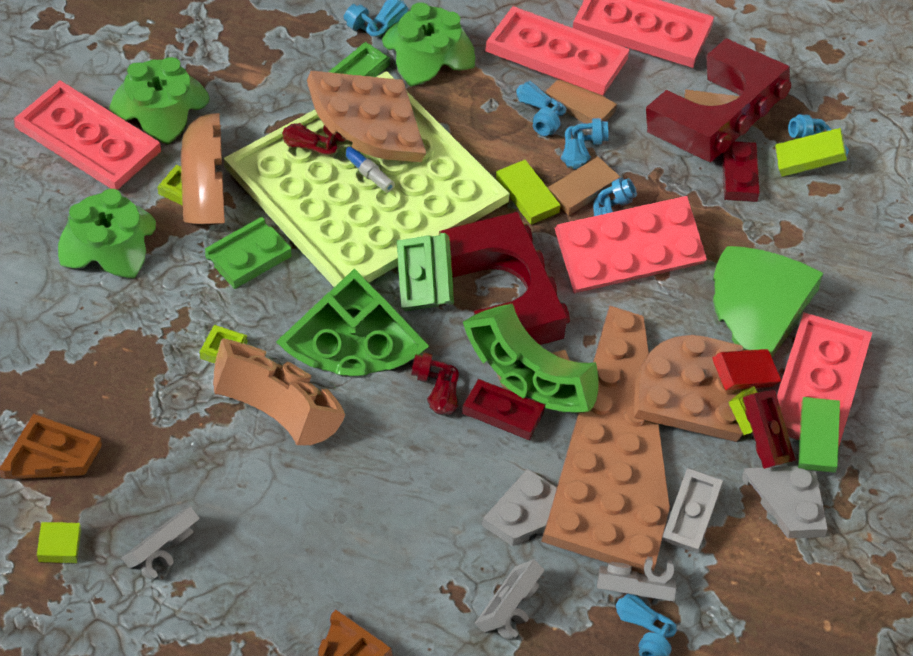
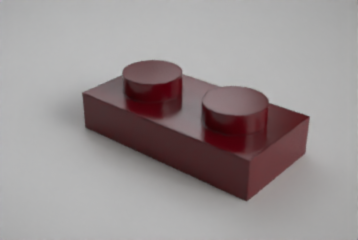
[722,141,760,202]
[462,379,545,441]
[743,389,796,469]

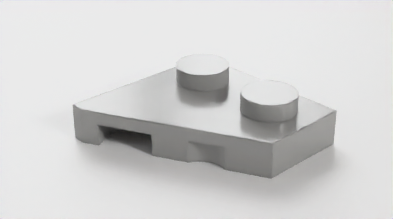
[742,466,828,539]

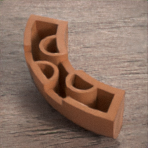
[181,113,225,224]
[213,338,345,445]

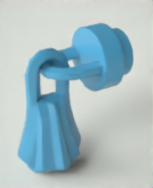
[344,0,409,37]
[516,81,566,136]
[788,115,849,164]
[561,118,609,170]
[593,178,637,216]
[616,594,677,656]

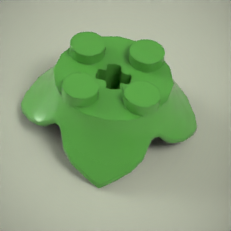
[382,2,475,87]
[109,57,210,145]
[58,189,156,278]

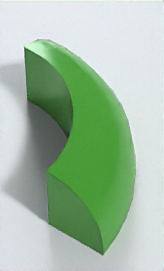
[463,304,599,413]

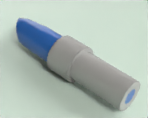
[346,147,395,193]

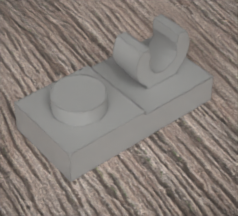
[662,468,723,553]
[121,506,200,580]
[597,557,676,602]
[474,559,545,640]

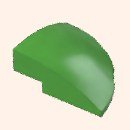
[713,246,823,357]
[276,268,429,376]

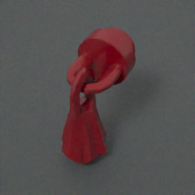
[282,123,347,155]
[411,352,459,415]

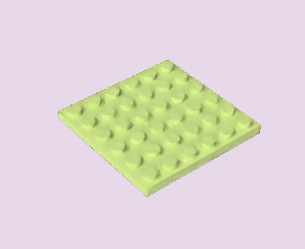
[224,71,509,287]

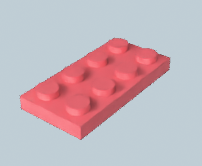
[573,0,714,68]
[485,6,630,96]
[14,80,161,190]
[555,196,707,293]
[777,312,872,448]

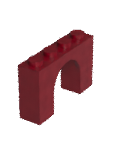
[646,38,791,163]
[439,212,570,345]

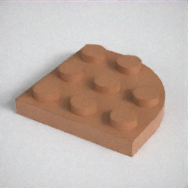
[307,71,426,162]
[634,335,743,442]

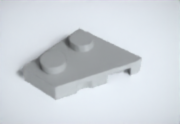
[482,469,557,546]

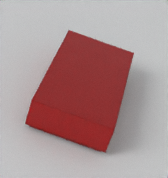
[712,349,781,391]

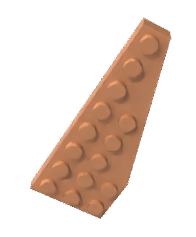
[541,306,670,575]

